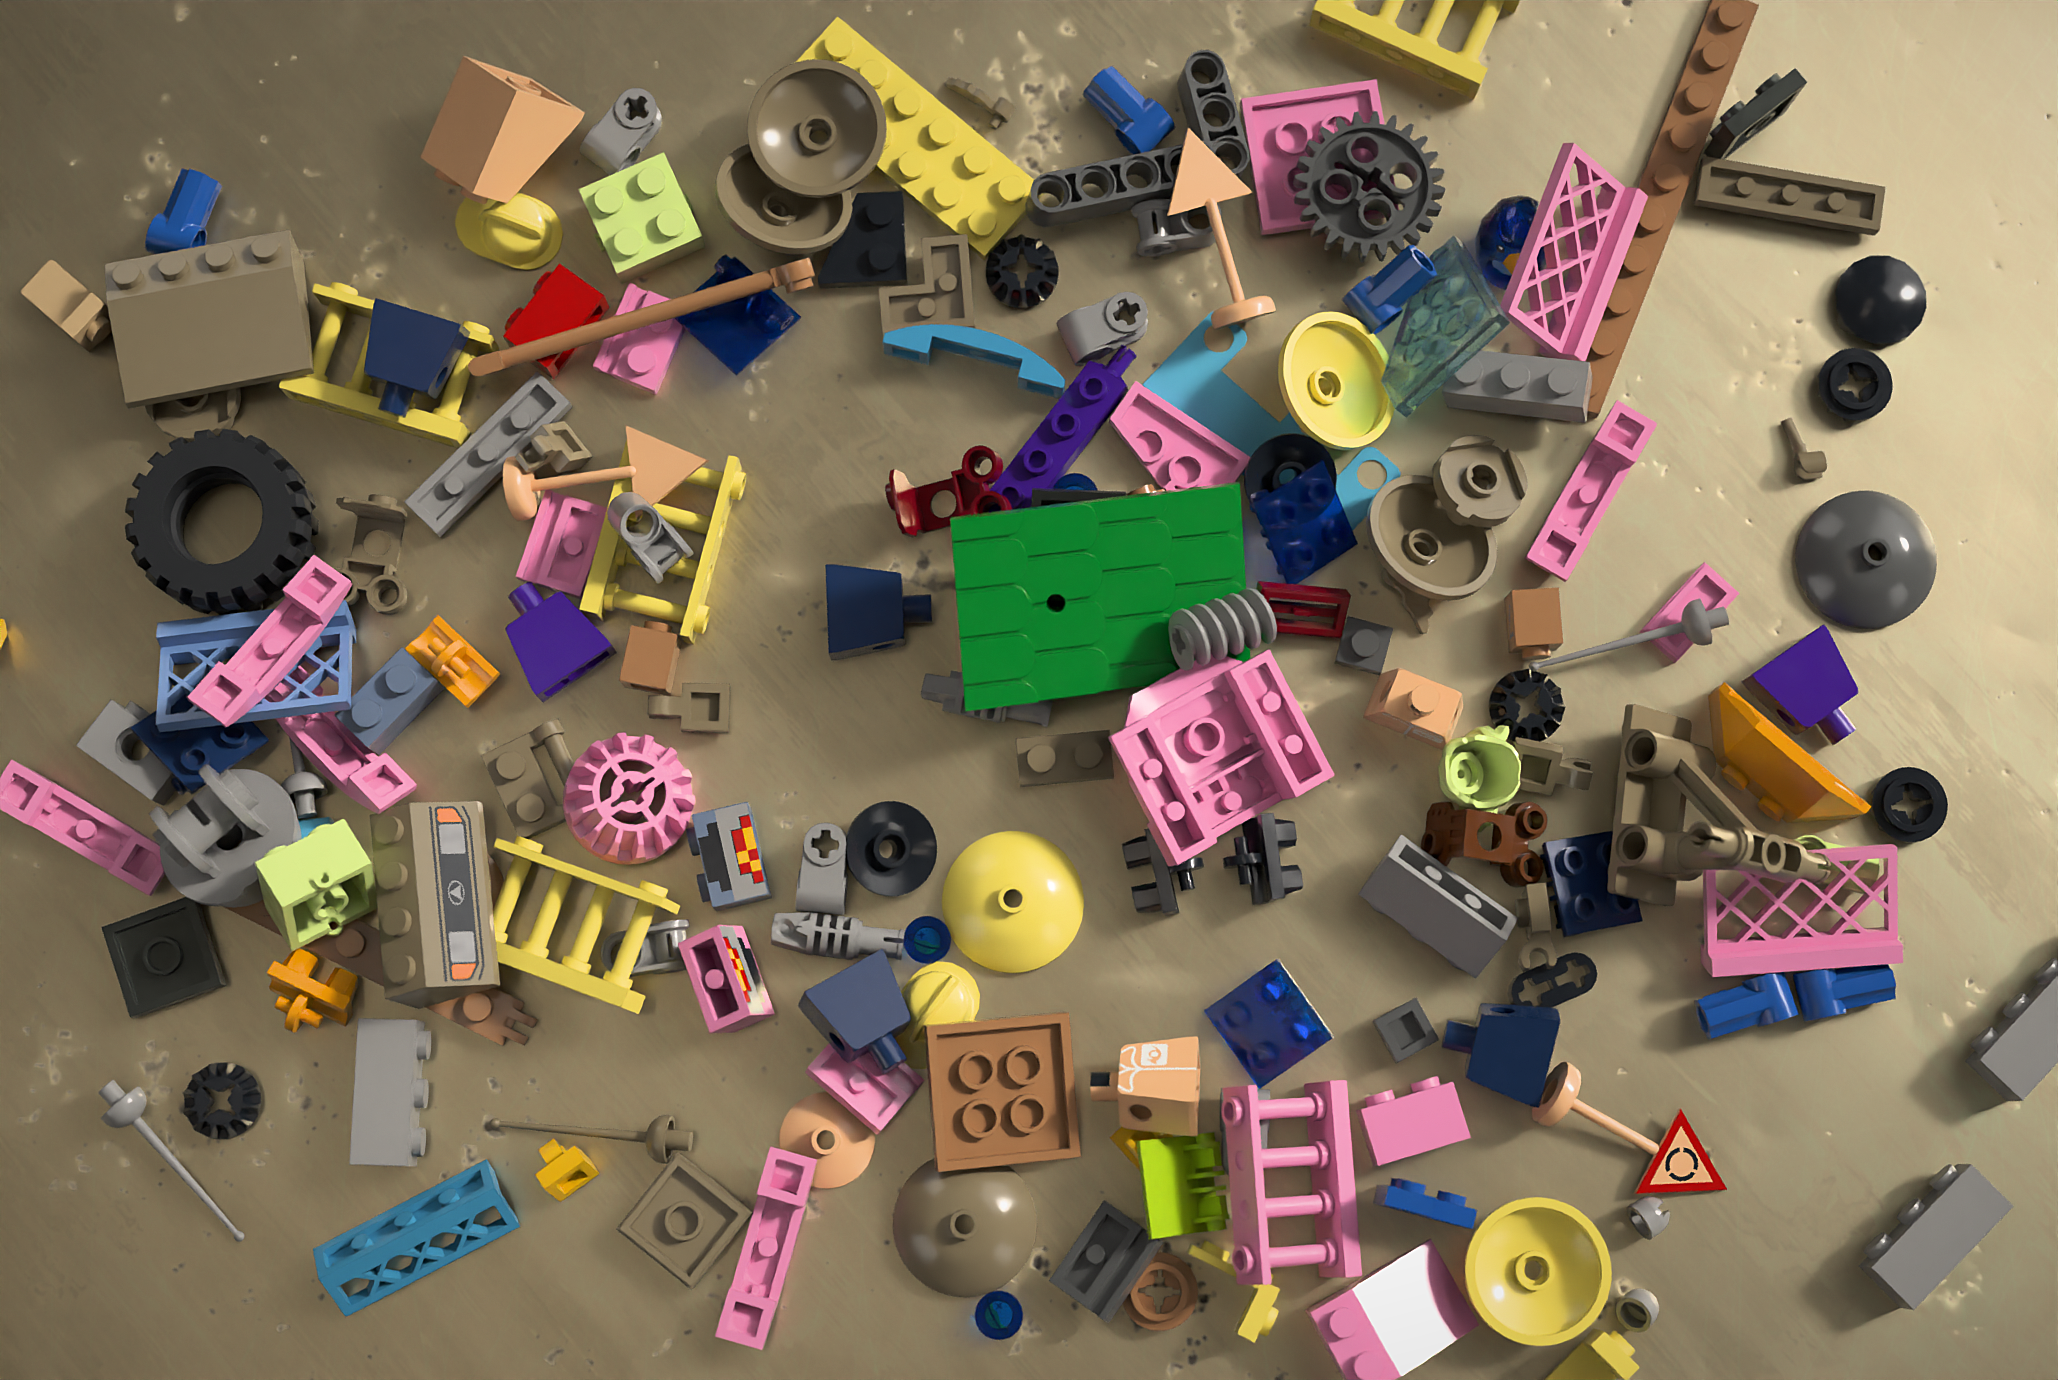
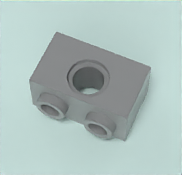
[76,700,176,806]

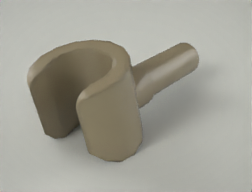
[1781,418,1827,480]

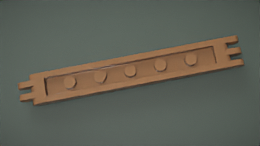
[222,900,537,1046]

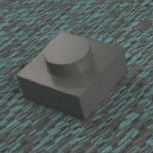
[1334,616,1393,675]
[1372,998,1439,1063]

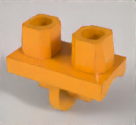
[405,615,501,708]
[267,948,358,1033]

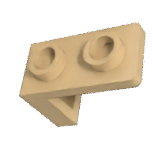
[21,260,112,352]

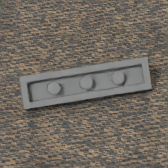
[404,371,572,537]

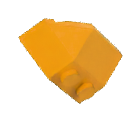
[1708,682,1872,823]

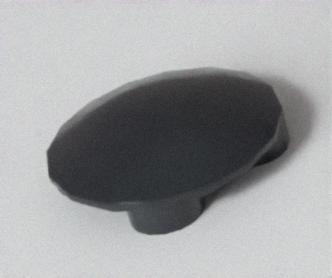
[1835,255,1927,344]

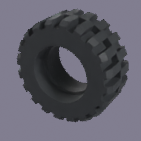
[125,429,319,615]

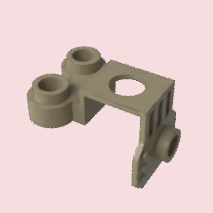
[335,494,408,615]

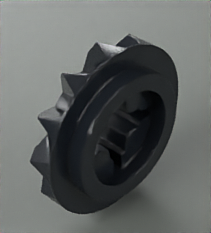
[985,234,1059,308]
[1817,348,1893,422]
[1489,668,1566,742]
[1870,767,1948,843]
[183,1062,261,1139]

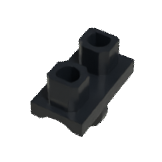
[1223,813,1303,905]
[1122,828,1204,916]

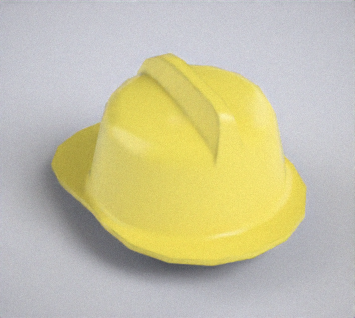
[455,192,563,270]
[895,962,980,1069]

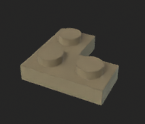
[879,234,975,336]

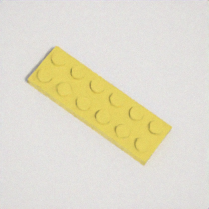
[795,16,1044,261]

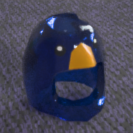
[1475,195,1546,290]

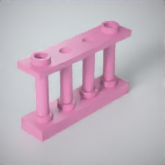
[1221,1080,1362,1285]

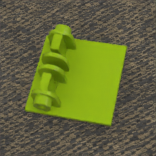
[1136,1132,1231,1239]

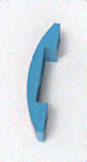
[882,324,1065,399]

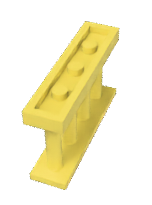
[1309,0,1520,100]
[279,282,499,449]
[579,439,747,645]
[493,836,680,1014]

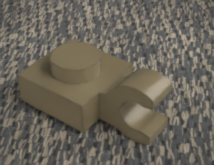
[515,421,593,473]
[648,683,730,733]
[1513,737,1593,796]
[1515,883,1557,972]

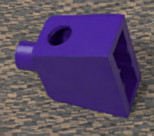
[505,582,617,702]
[1742,625,1859,745]

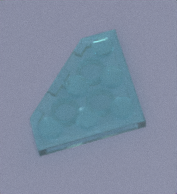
[1381,235,1510,417]

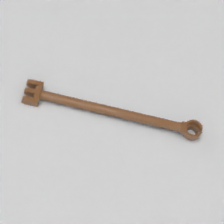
[468,257,815,376]

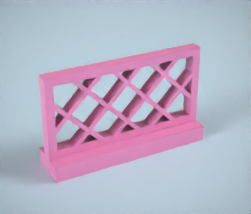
[1498,143,1648,361]
[1700,844,1903,977]

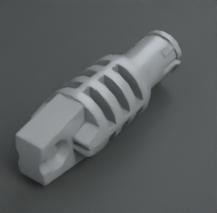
[921,671,1053,727]
[771,912,905,960]

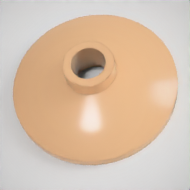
[779,1092,875,1189]

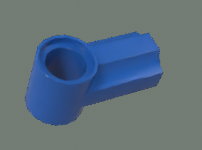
[1083,65,1175,155]
[145,169,222,254]
[1342,245,1438,335]
[1793,964,1896,1022]
[1694,972,1799,1039]

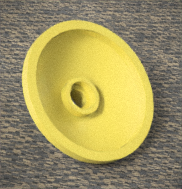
[1278,312,1397,450]
[942,831,1084,973]
[1464,1197,1612,1346]

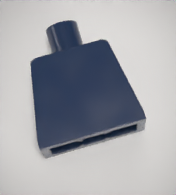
[364,298,470,418]
[825,564,932,661]
[798,949,911,1074]
[1441,1003,1561,1108]

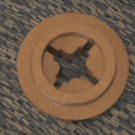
[1123,1252,1198,1331]

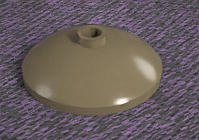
[747,59,887,198]
[715,144,852,254]
[1366,475,1497,600]
[893,1158,1037,1297]

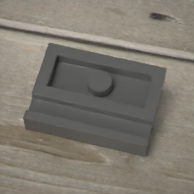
[1049,1200,1164,1323]

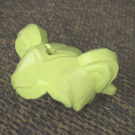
[1438,725,1521,833]

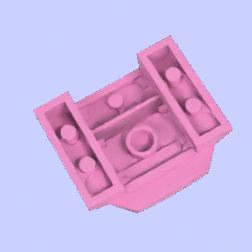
[1108,649,1335,866]

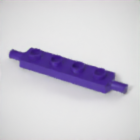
[988,345,1137,513]

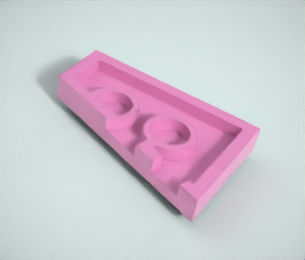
[1109,381,1250,491]

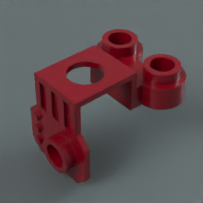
[885,445,1012,537]

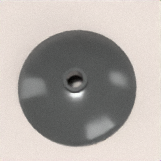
[1795,491,1937,629]

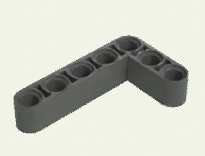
[1025,50,1249,227]

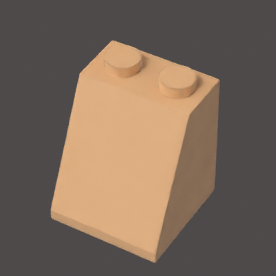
[420,56,585,204]

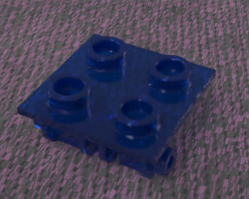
[674,254,801,376]
[1249,461,1358,584]
[1204,958,1334,1089]

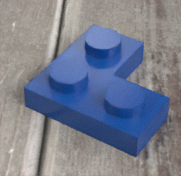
[1373,1178,1477,1229]

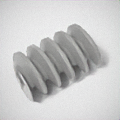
[1168,588,1277,671]

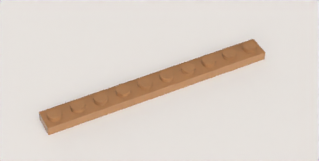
[1585,0,1759,419]

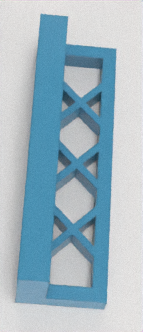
[313,1159,520,1317]

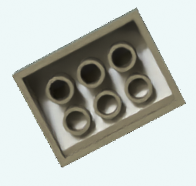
[105,229,314,409]

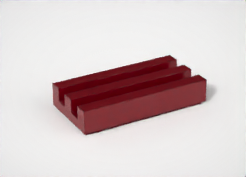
[1256,581,1351,638]

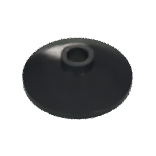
[1244,433,1337,526]
[846,801,937,896]

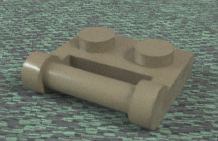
[481,719,574,839]

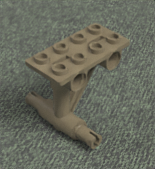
[1607,704,1831,906]

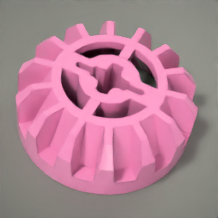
[563,732,695,865]

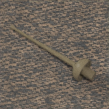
[490,1115,693,1164]

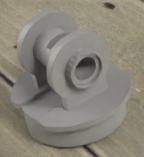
[149,764,302,908]

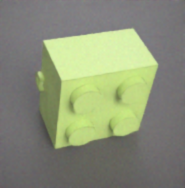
[578,152,705,284]
[255,819,377,951]

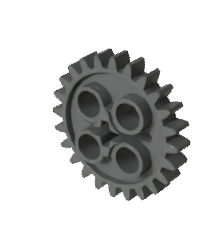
[1293,111,1445,262]

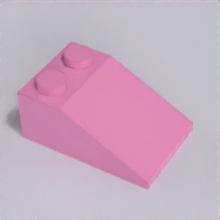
[1305,1239,1479,1380]

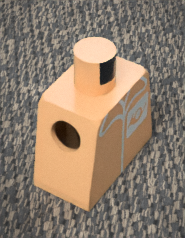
[1363,668,1463,750]
[1090,1036,1201,1136]

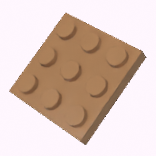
[924,1012,1081,1172]

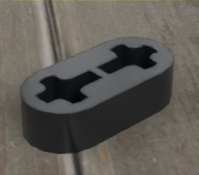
[1507,952,1597,1008]

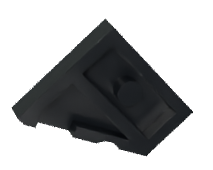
[818,191,907,289]

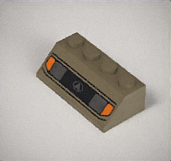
[370,801,500,1009]

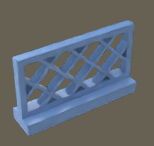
[156,600,357,732]

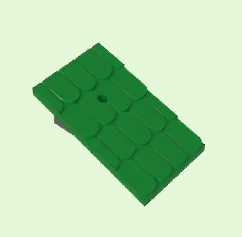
[950,482,1250,711]

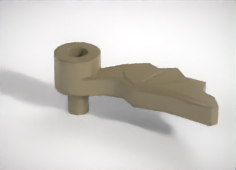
[944,77,1016,129]
[1381,568,1433,634]

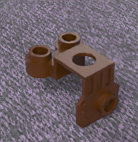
[1421,801,1547,887]

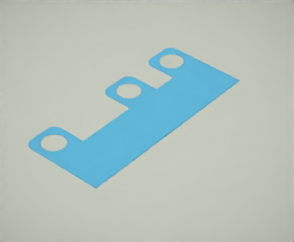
[1142,311,1400,554]

